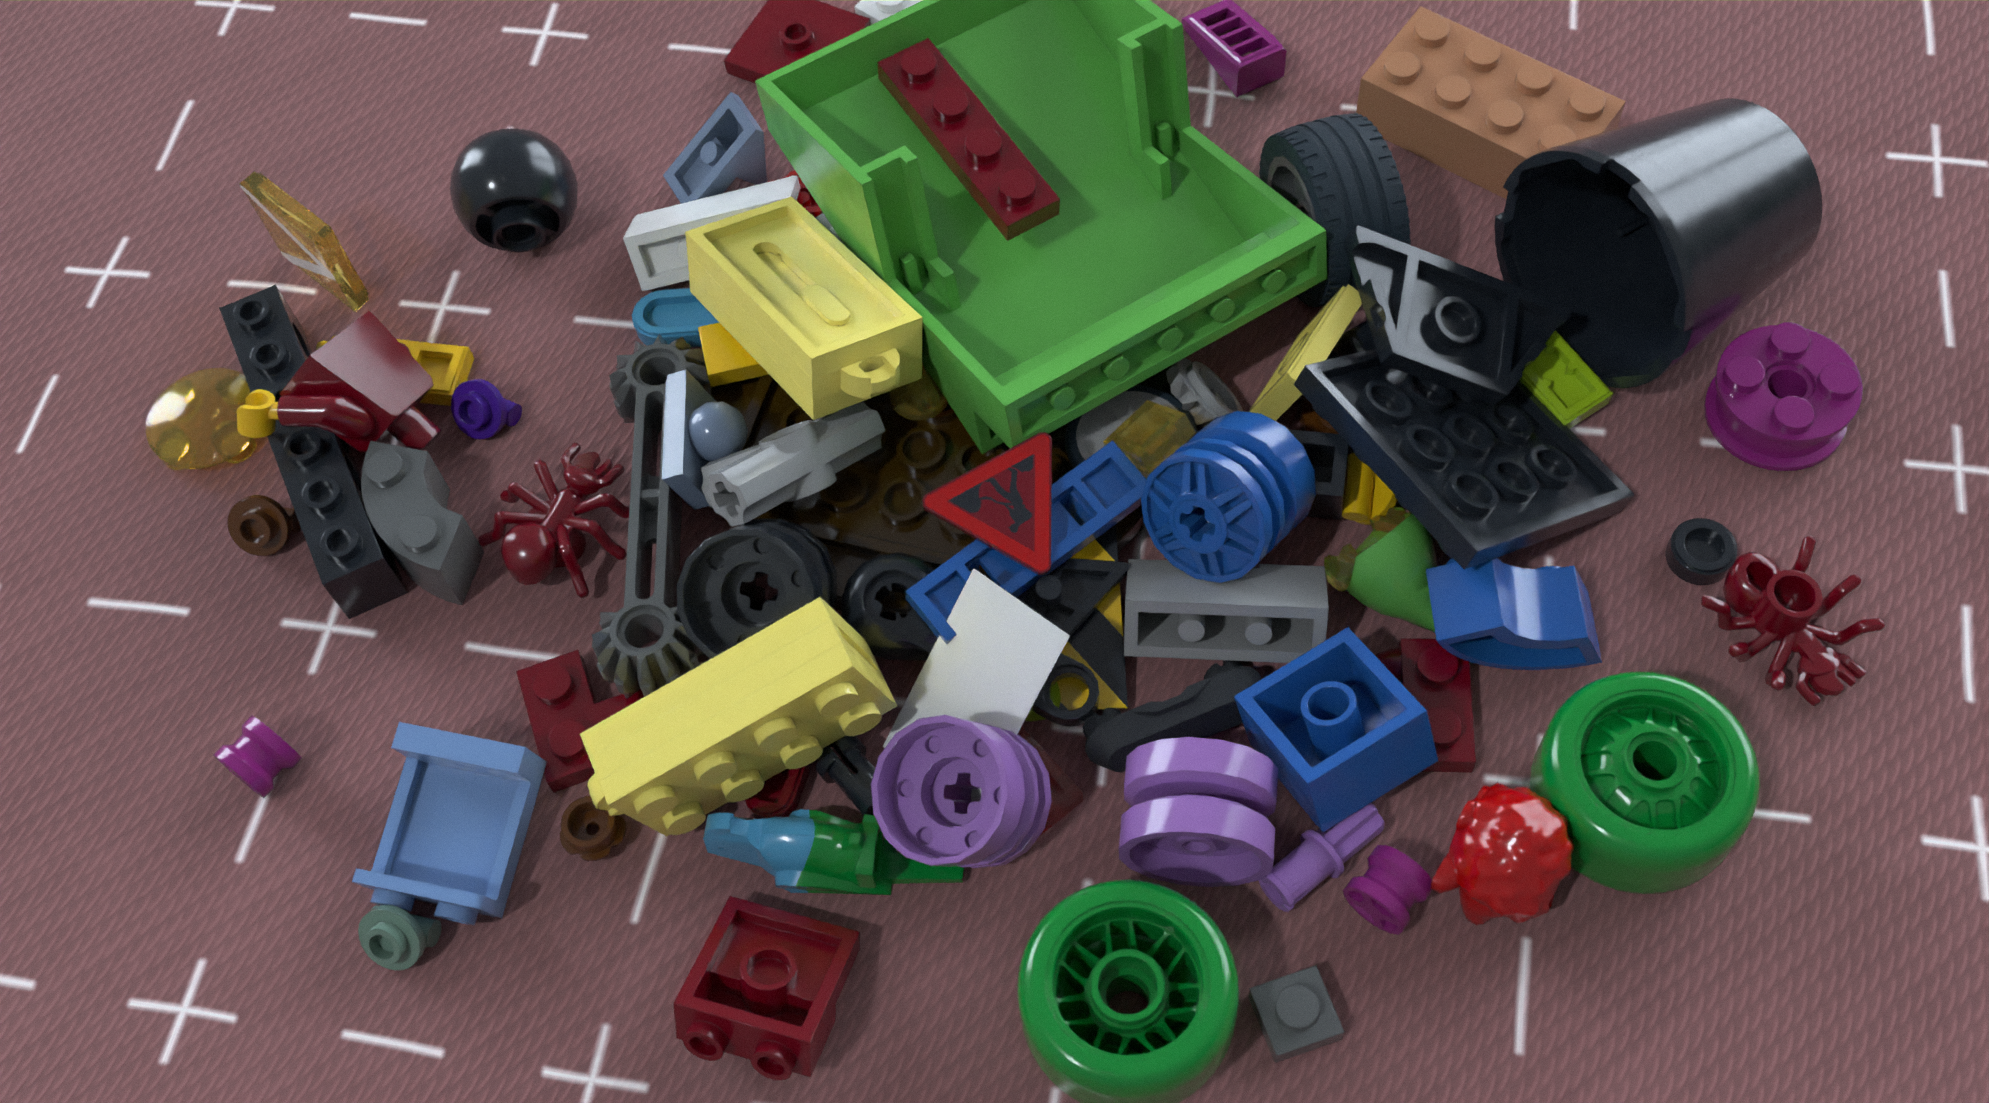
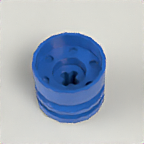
[1141,411,1316,583]

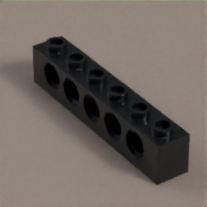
[219,285,408,619]

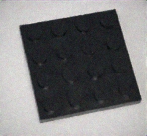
[1294,348,1635,570]

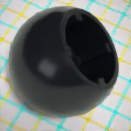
[450,128,578,252]

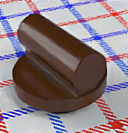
[227,495,301,556]

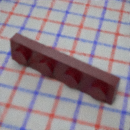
[877,38,1060,241]

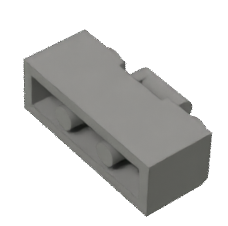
[1124,559,1329,663]

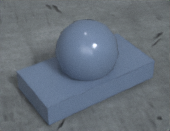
[662,369,748,510]

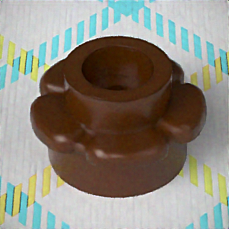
[560,796,626,861]

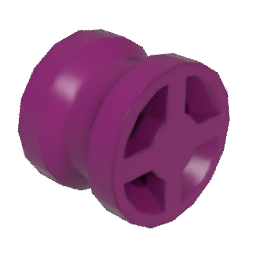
[213,715,302,798]
[1343,845,1433,935]

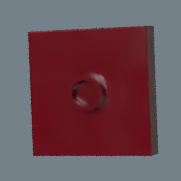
[724,0,871,84]

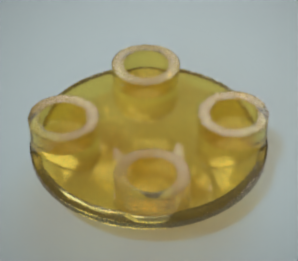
[146,368,256,470]

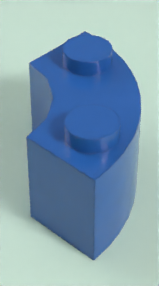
[1426,558,1602,670]

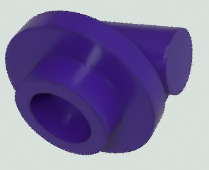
[451,379,522,439]

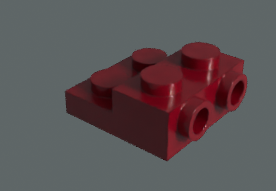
[673,896,860,1081]

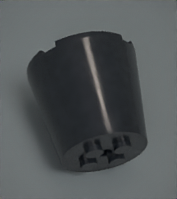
[1494,98,1822,388]

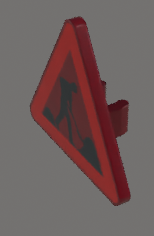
[923,432,1052,576]

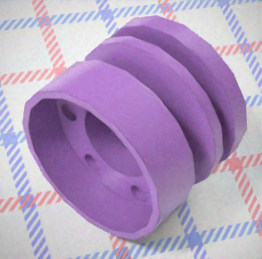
[871,715,1052,868]

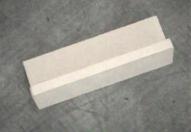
[623,176,801,292]

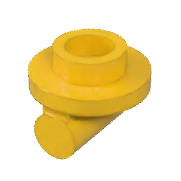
[1342,453,1397,525]

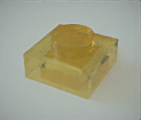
[1103,400,1196,474]

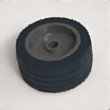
[1259,113,1411,307]

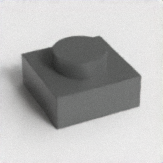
[1248,965,1344,1063]

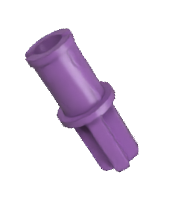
[1259,803,1385,912]

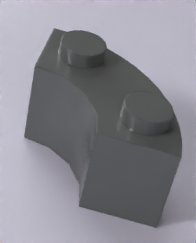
[361,441,484,605]

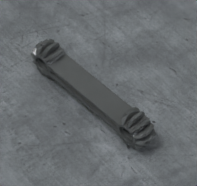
[592,334,710,698]

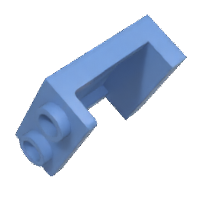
[352,722,547,925]

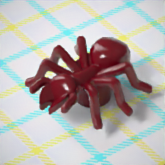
[478,443,630,598]
[1701,536,1885,706]

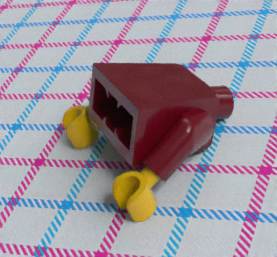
[236,311,441,452]

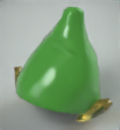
[1324,507,1437,632]

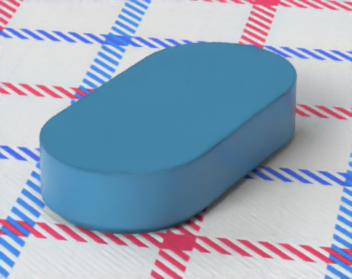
[632,288,719,348]

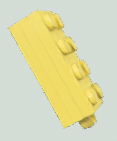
[685,196,922,420]
[580,597,897,836]

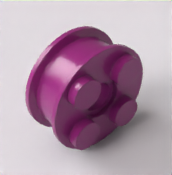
[1704,322,1863,471]

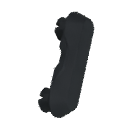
[1083,660,1262,772]

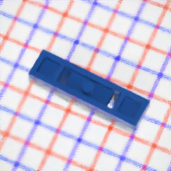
[906,440,1147,644]

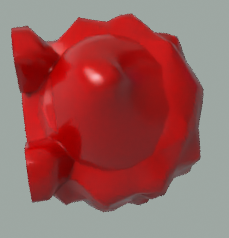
[1431,782,1574,925]

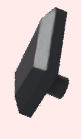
[1017,558,1129,636]

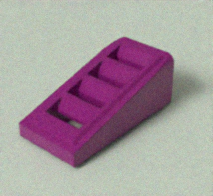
[1182,0,1286,97]

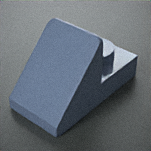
[663,92,767,204]

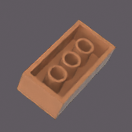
[1356,6,1626,199]

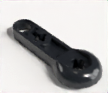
[841,552,1100,727]

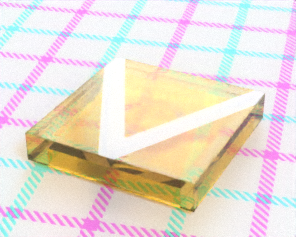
[239,171,369,312]

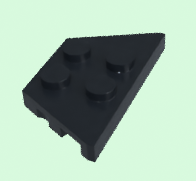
[1344,225,1572,405]

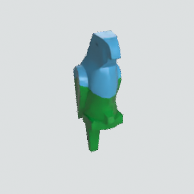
[703,809,965,895]

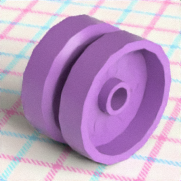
[1119,737,1278,887]

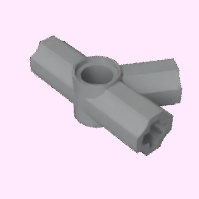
[701,401,885,526]

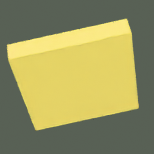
[1248,284,1362,421]

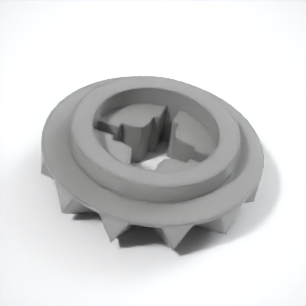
[1166,358,1243,428]

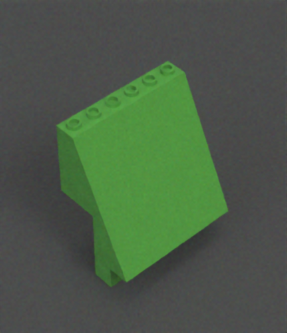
[755,0,1327,454]

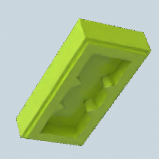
[1520,330,1613,429]

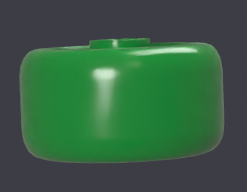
[1530,671,1760,894]
[1017,880,1239,1103]

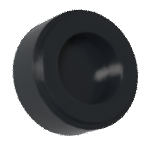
[1665,518,1738,586]

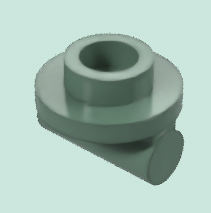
[358,904,442,970]

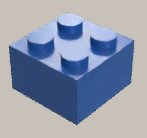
[1234,627,1438,832]

